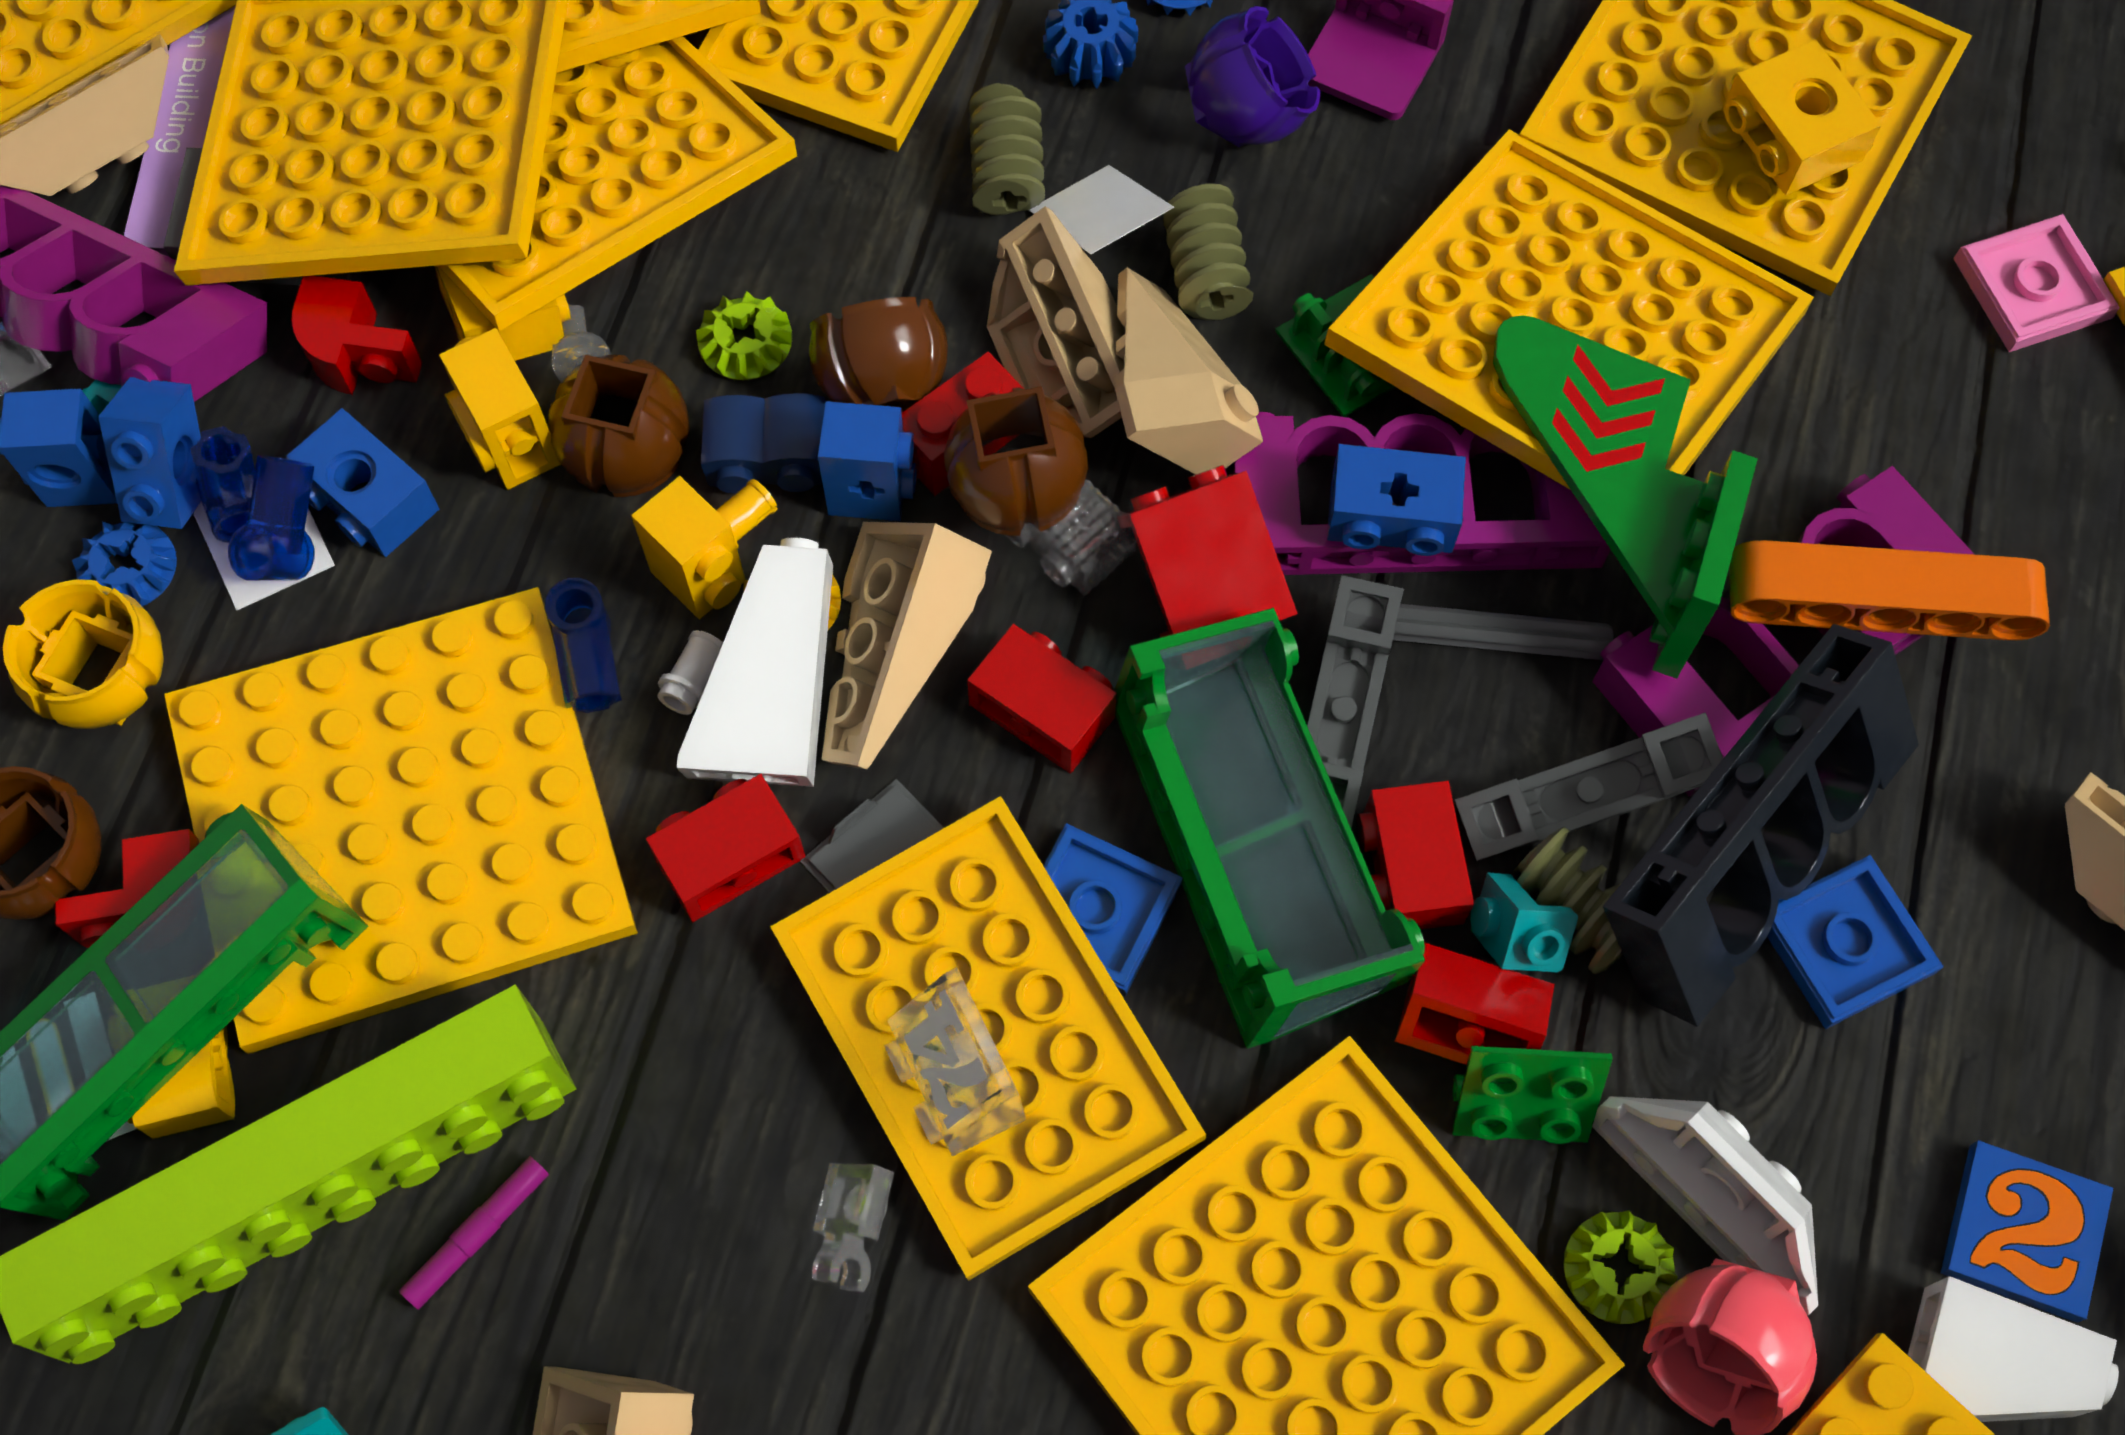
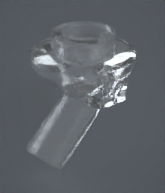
[551,305,611,382]

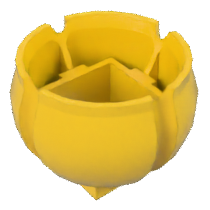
[3,580,164,729]

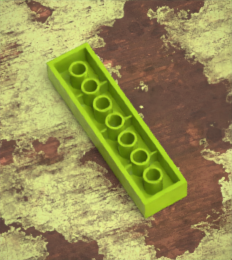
[0,984,577,1364]

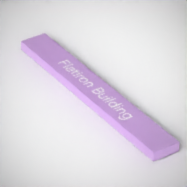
[124,5,236,257]

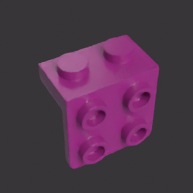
[1308,0,1454,120]

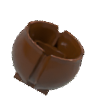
[809,297,948,412]
[548,354,690,497]
[944,386,1088,536]
[0,766,101,920]

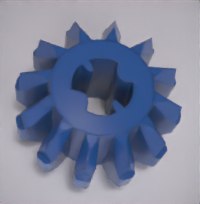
[1043,0,1138,89]

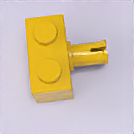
[631,476,778,620]

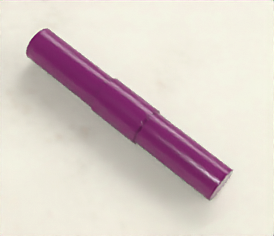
[399,1156,550,1310]

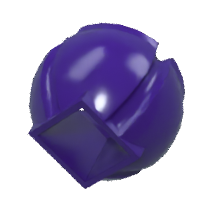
[1185,6,1320,147]

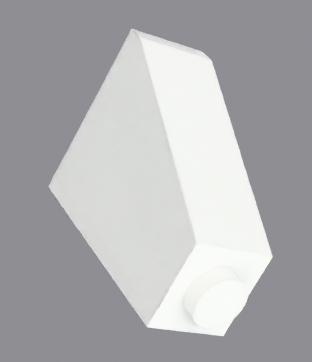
[1908,1276,2119,1422]

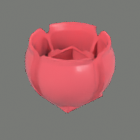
[1643,1258,1817,1435]

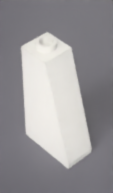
[677,538,833,787]

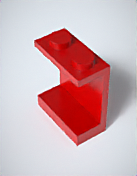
[1117,465,1298,658]

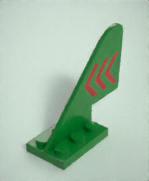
[1493,315,1758,679]

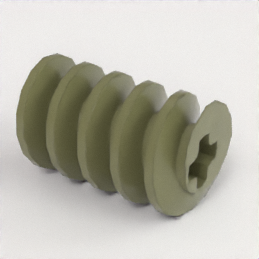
[969,83,1045,215]
[1163,184,1254,320]
[1511,826,1624,975]

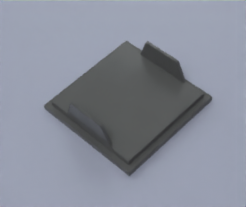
[800,779,944,893]

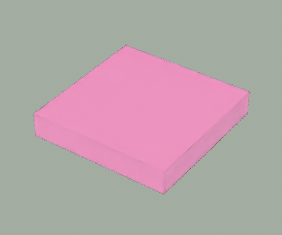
[1953,214,2120,352]

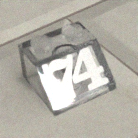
[884,967,1027,1157]

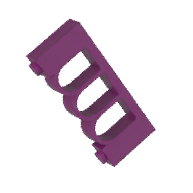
[0,185,267,402]
[1229,412,1611,575]
[1592,466,1975,797]

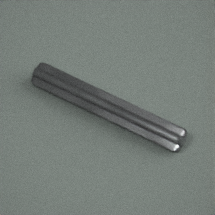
[1393,604,1614,660]

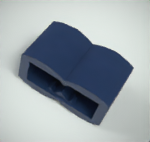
[701,393,826,494]

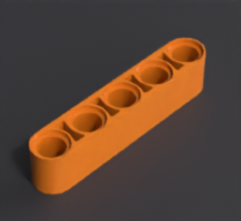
[1729,540,2050,641]

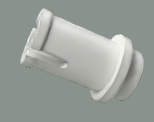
[658,630,723,715]

